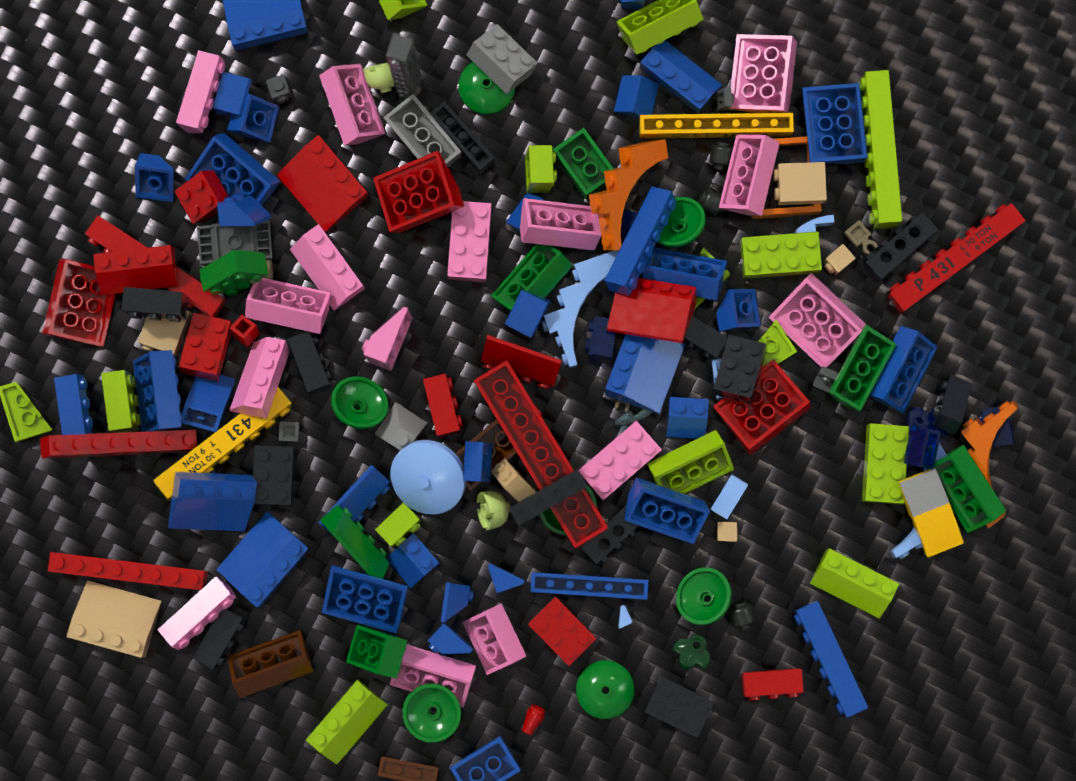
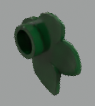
[673,634,710,669]

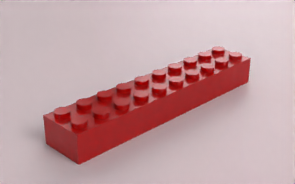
[473,360,608,548]

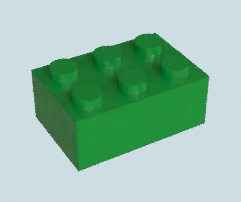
[553,128,614,200]
[199,250,268,296]
[346,625,408,679]

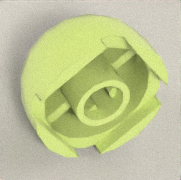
[363,63,395,93]
[476,491,510,530]

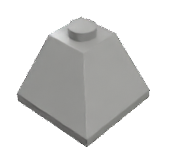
[375,402,428,450]

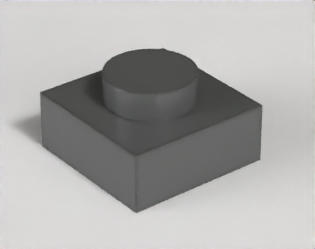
[279,422,300,442]

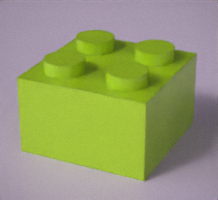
[525,145,557,193]
[375,503,422,547]

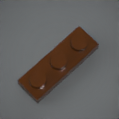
[377,756,439,781]

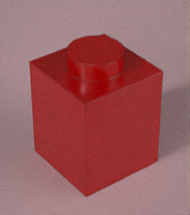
[229,314,260,348]

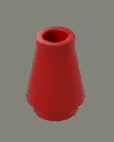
[522,704,545,735]

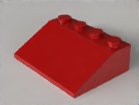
[277,135,369,233]
[373,151,465,233]
[42,259,116,347]
[607,278,696,343]
[481,335,562,390]
[713,359,810,455]

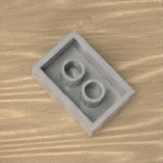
[466,24,537,94]

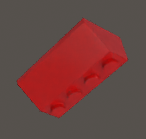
[93,245,178,295]

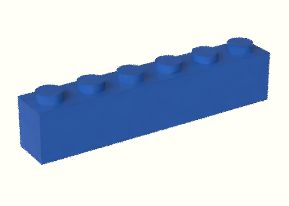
[604,187,676,296]
[530,572,648,600]
[794,601,868,718]

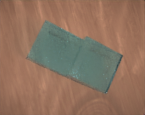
[614,409,654,426]

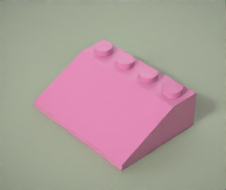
[729,34,797,113]
[769,273,866,368]
[362,307,413,371]

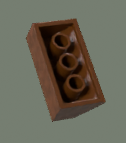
[455,419,517,491]
[227,630,314,698]

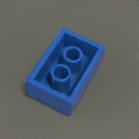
[450,735,521,781]

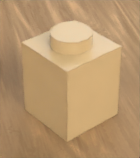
[823,244,855,275]

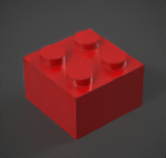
[174,170,229,224]

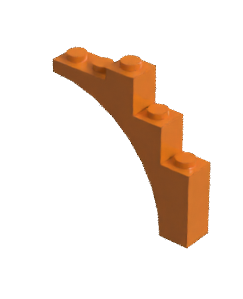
[589,139,668,250]
[961,400,1019,528]

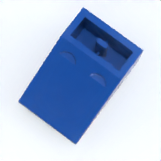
[182,375,236,433]

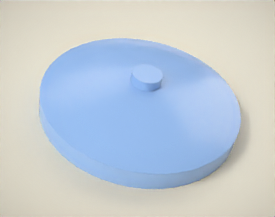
[390,440,466,514]

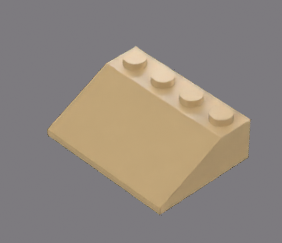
[67,580,162,658]

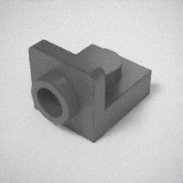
[266,74,292,103]
[716,87,734,111]
[813,366,839,393]

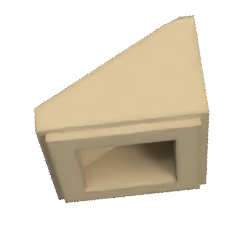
[717,522,737,542]

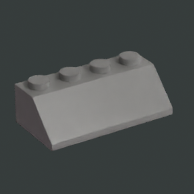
[383,94,462,167]

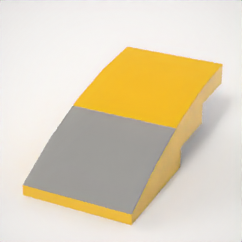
[898,468,964,557]

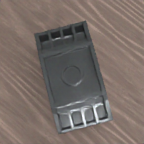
[197,220,272,266]

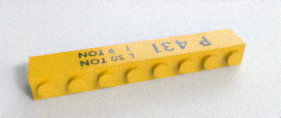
[639,113,794,139]
[153,387,291,501]

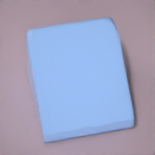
[618,605,632,629]

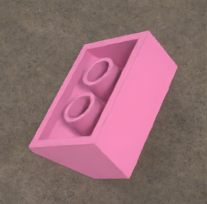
[462,604,526,675]

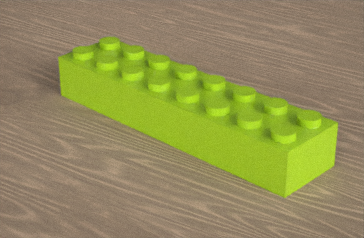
[858,70,902,230]

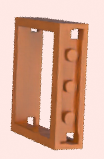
[751,137,822,219]

